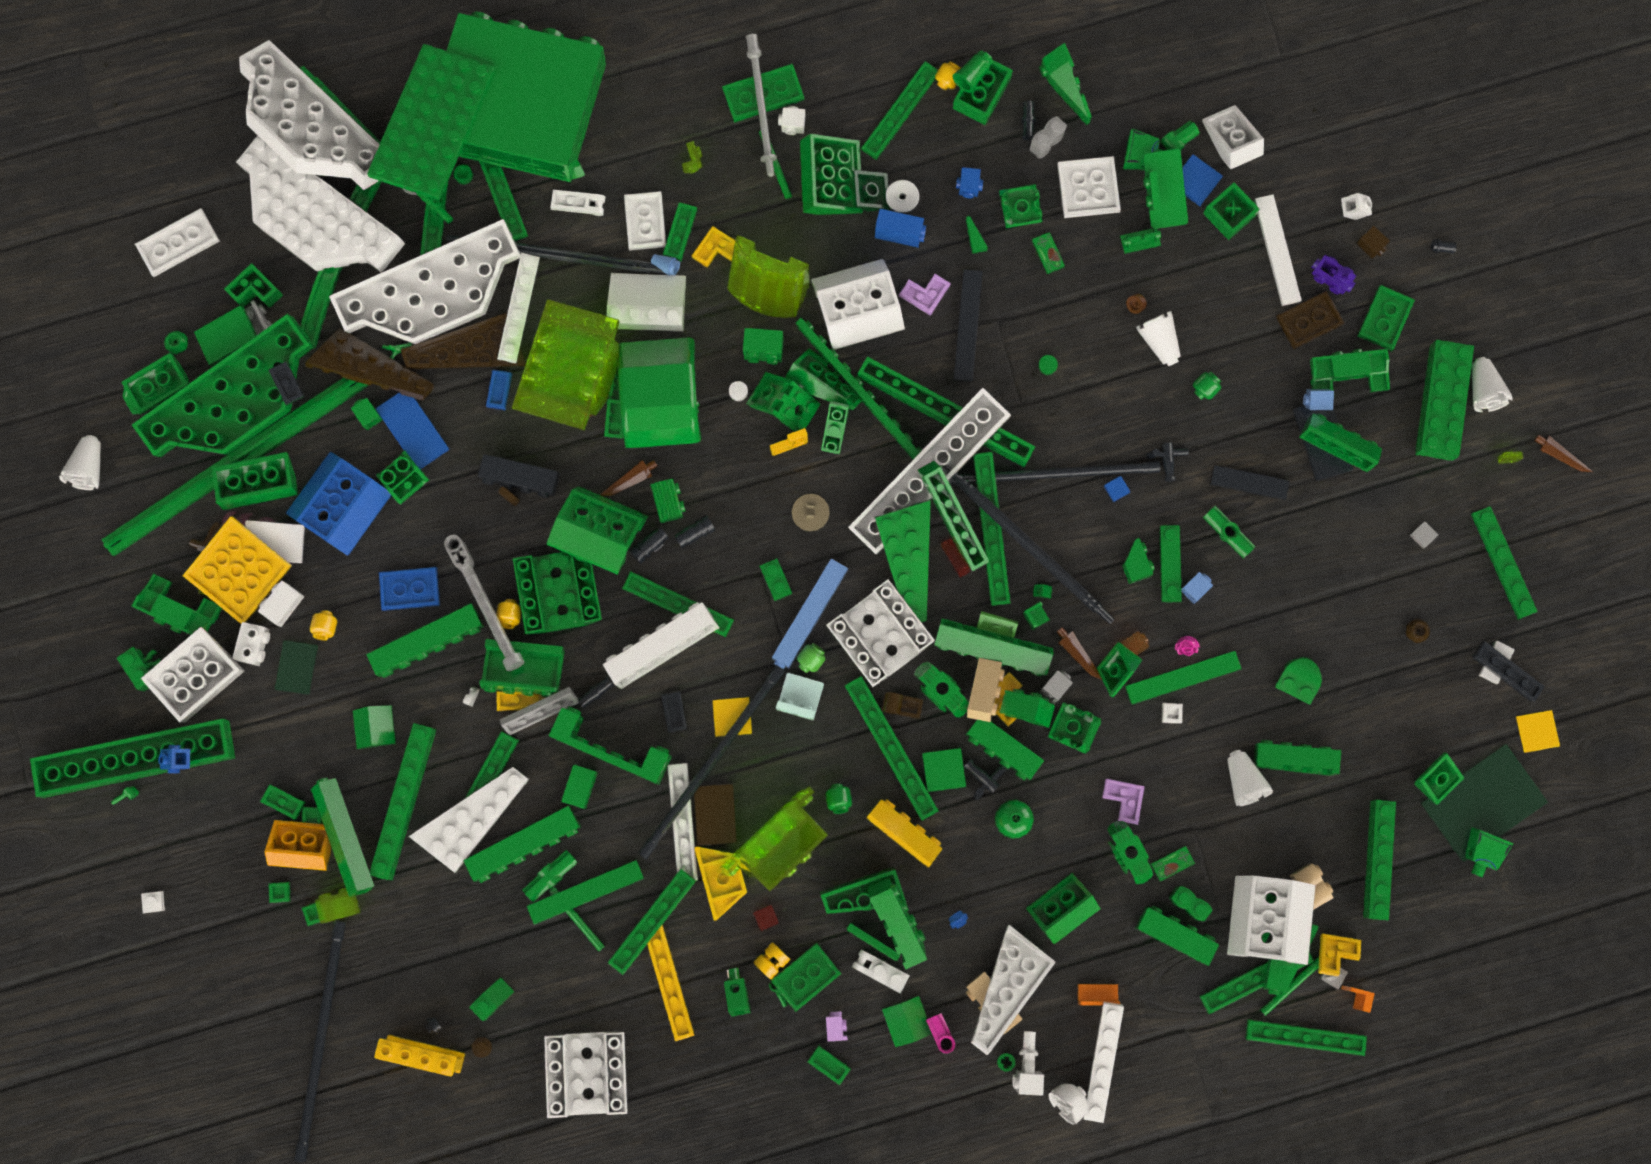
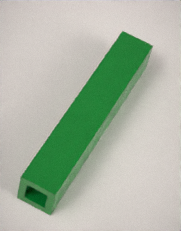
[311,778,374,897]

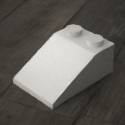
[1202,105,1264,169]

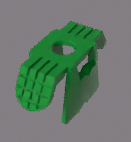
[914,662,969,717]
[1107,821,1153,884]

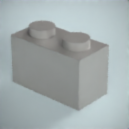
[1039,671,1073,704]

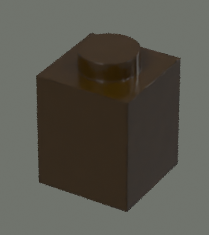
[1356,226,1390,259]

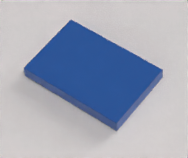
[379,567,440,611]

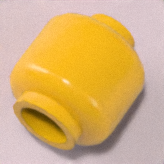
[935,61,961,91]
[496,599,522,629]
[310,610,337,640]

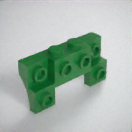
[1310,349,1390,392]
[132,574,222,635]

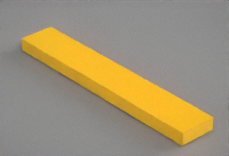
[647,925,695,1041]

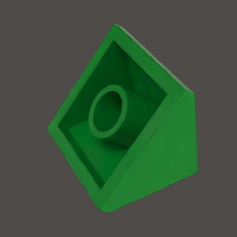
[1097,642,1142,697]
[353,705,396,749]
[1414,752,1464,805]
[882,996,932,1047]

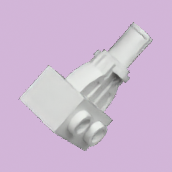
[1012,1031,1044,1095]

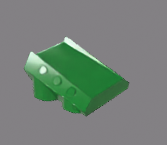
[999,184,1043,228]
[1048,702,1101,754]

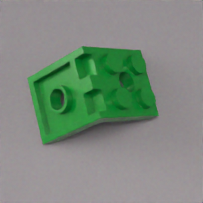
[746,372,820,432]

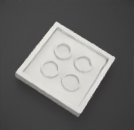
[1057,156,1121,218]

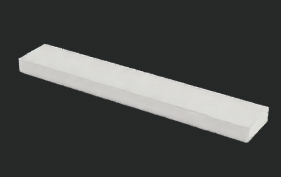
[1254,195,1302,306]
[668,763,698,880]

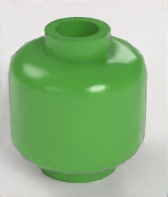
[797,643,825,673]

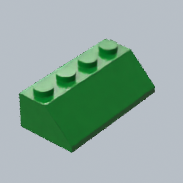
[1299,413,1382,472]
[212,452,298,510]

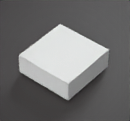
[1162,703,1183,724]

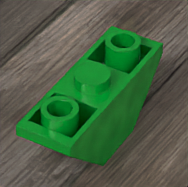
[821,401,849,455]

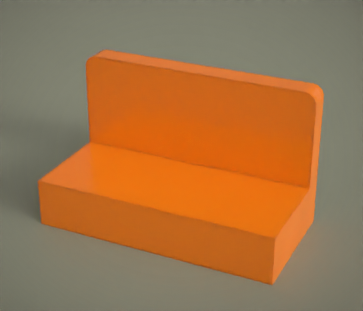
[1078,984,1120,1005]
[1341,985,1374,1013]

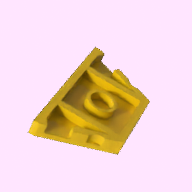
[694,847,747,921]

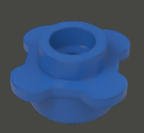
[949,911,968,929]

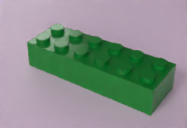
[1415,340,1474,461]

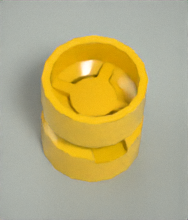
[753,942,790,980]

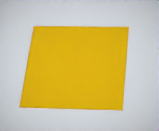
[713,697,752,737]
[1516,710,1560,753]

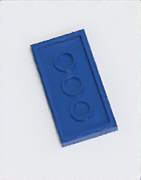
[376,393,450,469]

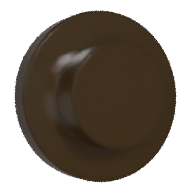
[472,1037,492,1058]

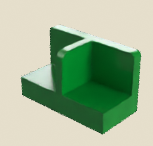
[562,765,598,809]

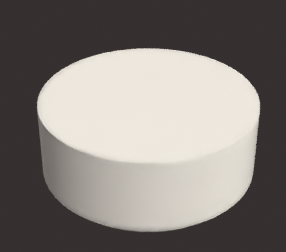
[729,381,748,401]

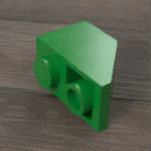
[1122,538,1154,584]

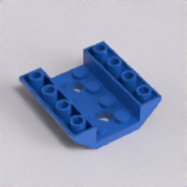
[286,452,391,556]

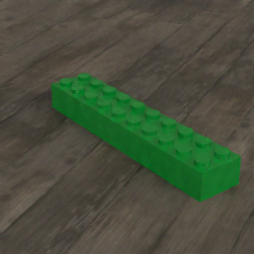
[30,719,235,798]

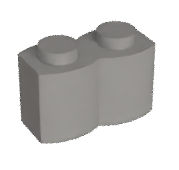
[1030,116,1067,158]

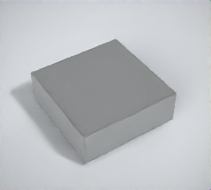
[1410,521,1438,549]

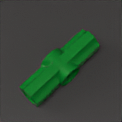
[1203,506,1255,559]
[523,850,578,902]

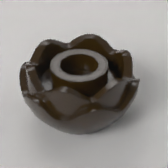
[1406,619,1430,643]

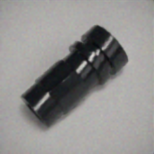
[674,515,716,548]
[629,527,669,564]

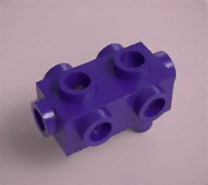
[1311,255,1357,295]

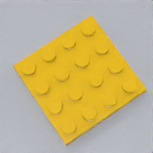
[183,516,292,624]

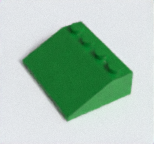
[800,134,863,215]

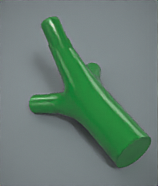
[382,343,412,359]

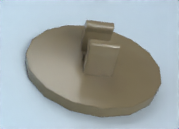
[792,494,830,532]

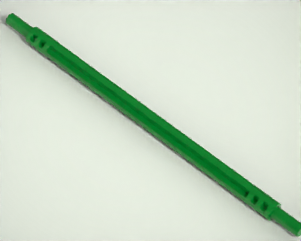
[299,66,453,224]

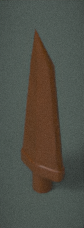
[1534,434,1593,472]
[600,460,657,496]
[1057,627,1102,680]

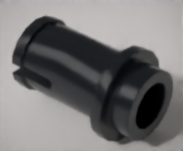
[1430,238,1457,254]

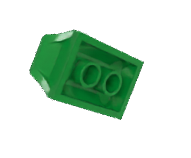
[121,353,190,415]

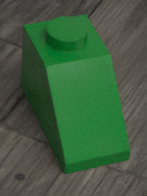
[469,978,515,1021]

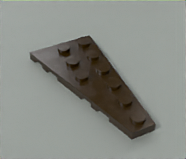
[401,313,527,369]
[305,328,434,400]

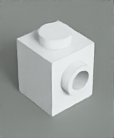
[778,106,806,135]
[1341,193,1372,220]

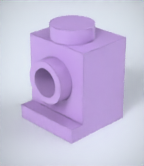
[826,1011,847,1041]

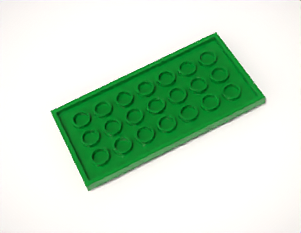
[367,44,495,200]

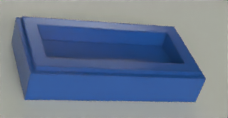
[486,370,512,410]

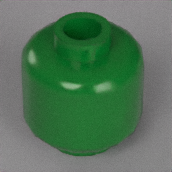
[1193,371,1221,400]
[825,784,852,814]

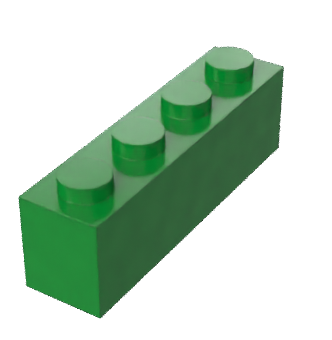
[966,720,1044,781]
[1135,906,1219,966]

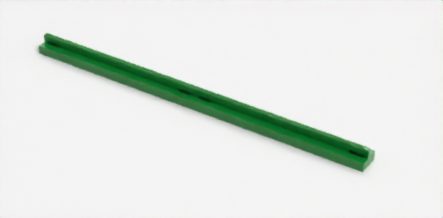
[102,378,369,556]

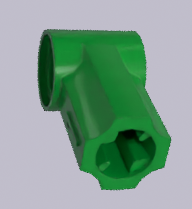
[1160,121,1200,151]

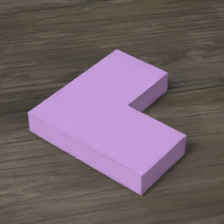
[899,274,951,316]
[1102,779,1145,825]

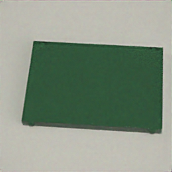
[275,640,318,695]

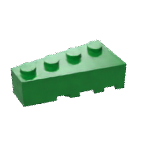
[1253,740,1341,776]
[868,878,927,969]

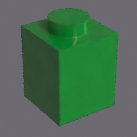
[351,398,383,430]

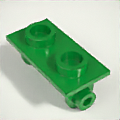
[1120,229,1161,254]

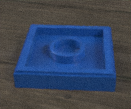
[1182,155,1223,206]

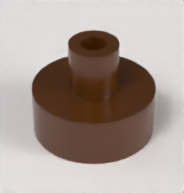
[1126,293,1147,314]

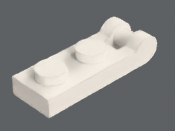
[551,190,605,216]
[852,949,909,993]

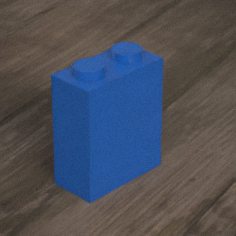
[875,209,927,248]

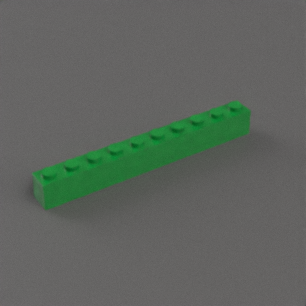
[858,357,1035,467]

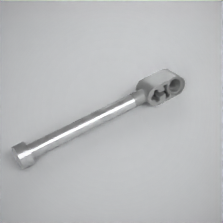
[444,535,524,671]

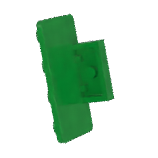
[1143,149,1188,229]

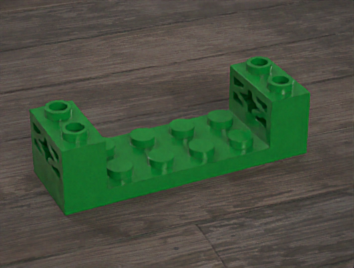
[549,706,672,785]

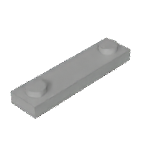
[500,687,579,735]

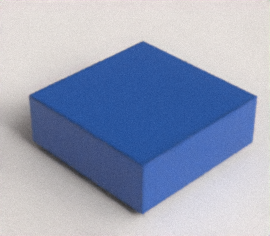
[1104,476,1130,502]

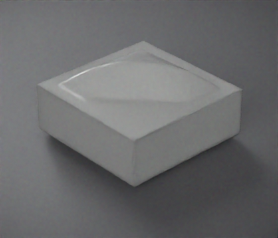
[1320,968,1348,989]

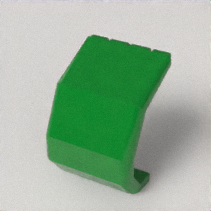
[618,337,701,448]

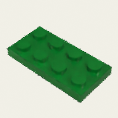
[722,64,804,123]

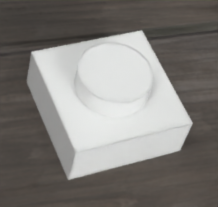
[141,891,165,913]

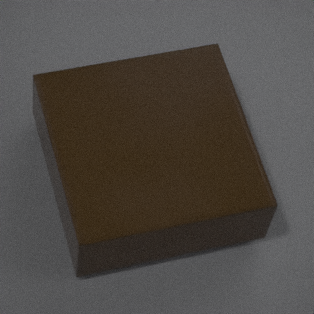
[498,486,520,506]

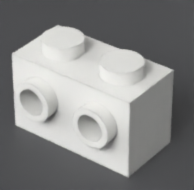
[258,581,305,627]
[232,622,270,666]

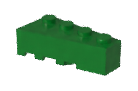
[820,867,906,914]

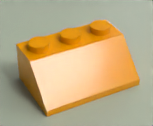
[265,820,331,871]

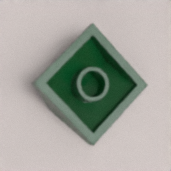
[853,170,890,212]

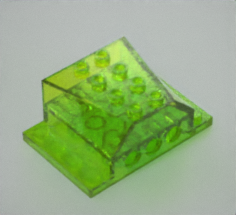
[512,299,620,431]
[716,786,828,891]

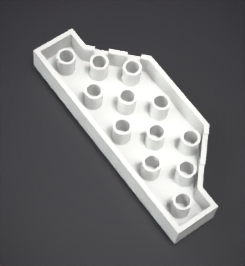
[239,40,379,190]
[236,136,405,273]
[329,219,521,344]

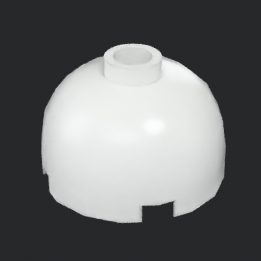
[1048,1083,1088,1125]

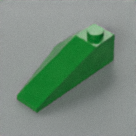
[785,348,862,410]

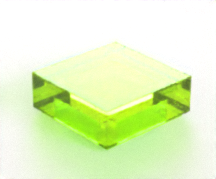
[1497,451,1523,464]

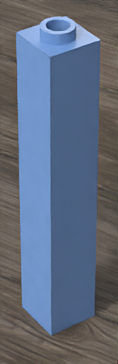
[772,559,848,669]

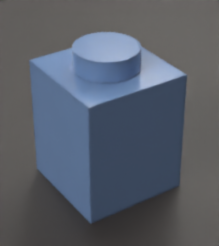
[1303,389,1334,410]
[1181,572,1213,604]

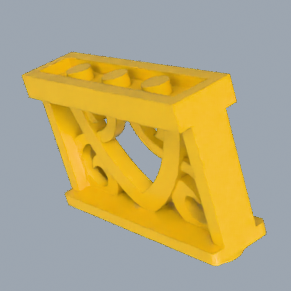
[374,1035,465,1076]

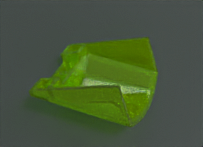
[727,235,809,318]

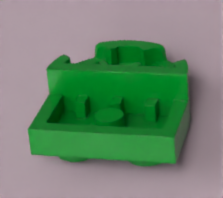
[1275,657,1322,705]

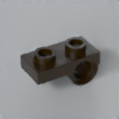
[882,692,923,719]

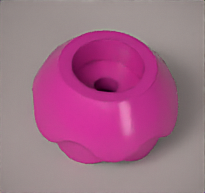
[1175,636,1200,656]

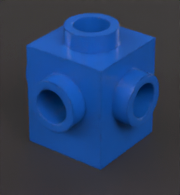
[158,745,190,773]

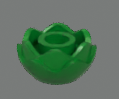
[164,331,188,354]

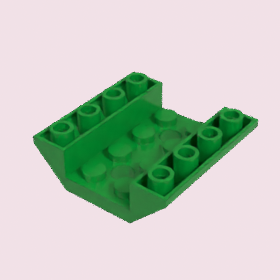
[547,486,648,575]
[513,552,602,634]

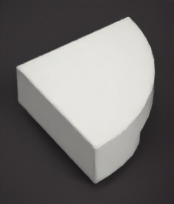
[463,686,480,707]

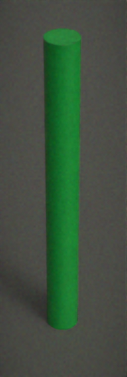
[759,130,792,199]
[549,887,605,952]
[1260,958,1319,1016]

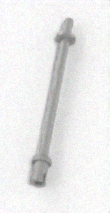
[746,34,777,177]

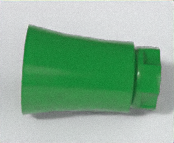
[952,50,993,93]

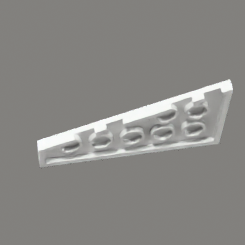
[409,767,529,873]
[971,925,1055,1055]

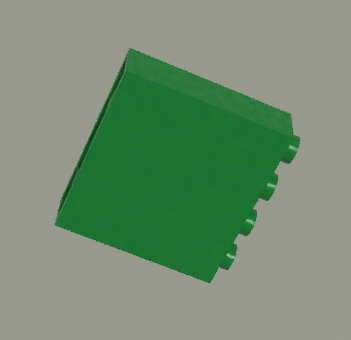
[447,12,606,182]

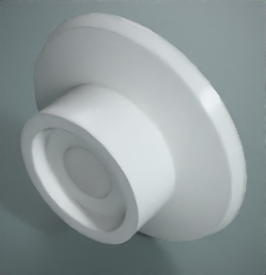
[886,180,919,212]

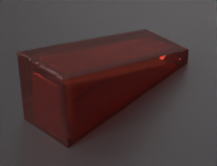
[940,538,970,578]

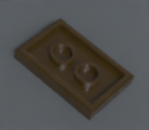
[1276,291,1344,350]
[694,784,737,845]

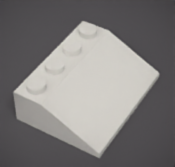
[606,273,686,331]
[141,627,244,722]

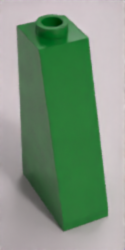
[1263,925,1318,996]

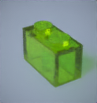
[315,888,361,924]

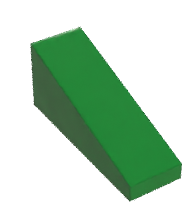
[966,216,988,254]

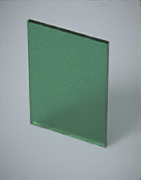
[1421,744,1548,862]

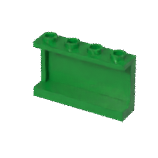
[479,639,565,698]

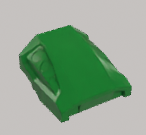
[376,450,429,505]

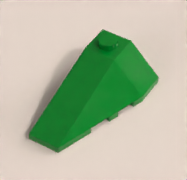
[1039,43,1092,125]

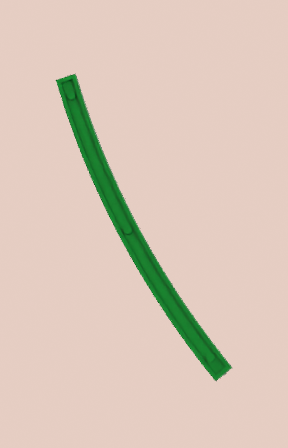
[301,181,381,348]

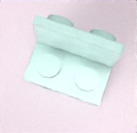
[776,673,824,721]

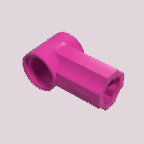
[926,1013,955,1053]

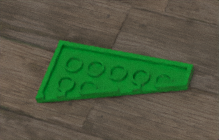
[875,499,931,622]

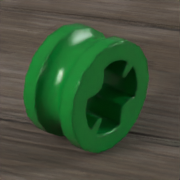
[997,1053,1015,1071]

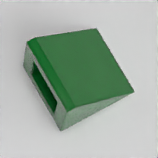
[1033,584,1052,598]

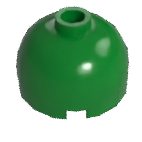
[994,800,1034,839]

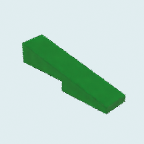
[604,361,623,438]

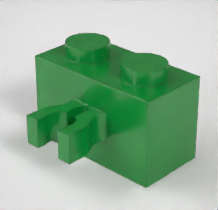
[117,647,162,692]

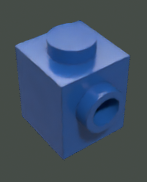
[956,167,983,198]

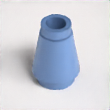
[651,254,680,276]

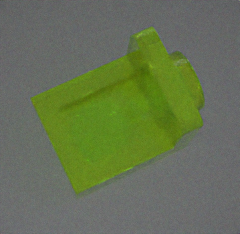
[682,141,702,173]

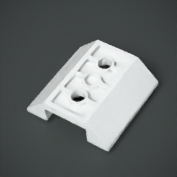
[811,259,905,350]
[826,579,935,687]
[1227,876,1315,965]
[544,1032,627,1118]

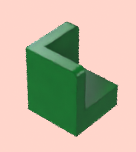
[1023,602,1049,630]

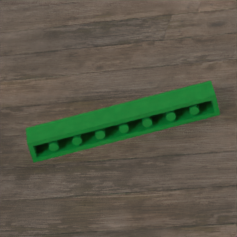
[370,723,436,880]

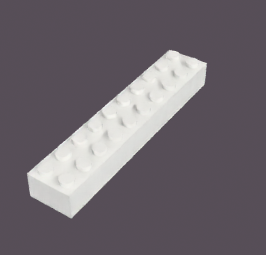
[848,388,1011,554]

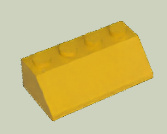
[867,799,942,867]

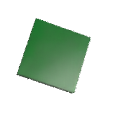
[922,748,966,792]

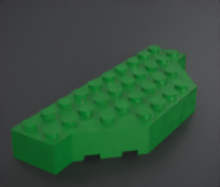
[132,314,315,457]

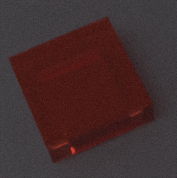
[754,905,779,931]

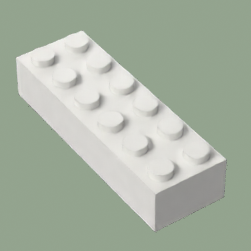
[603,603,719,689]

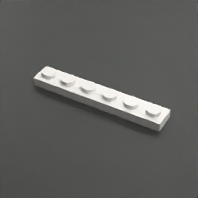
[497,253,540,363]
[1083,1002,1124,1123]

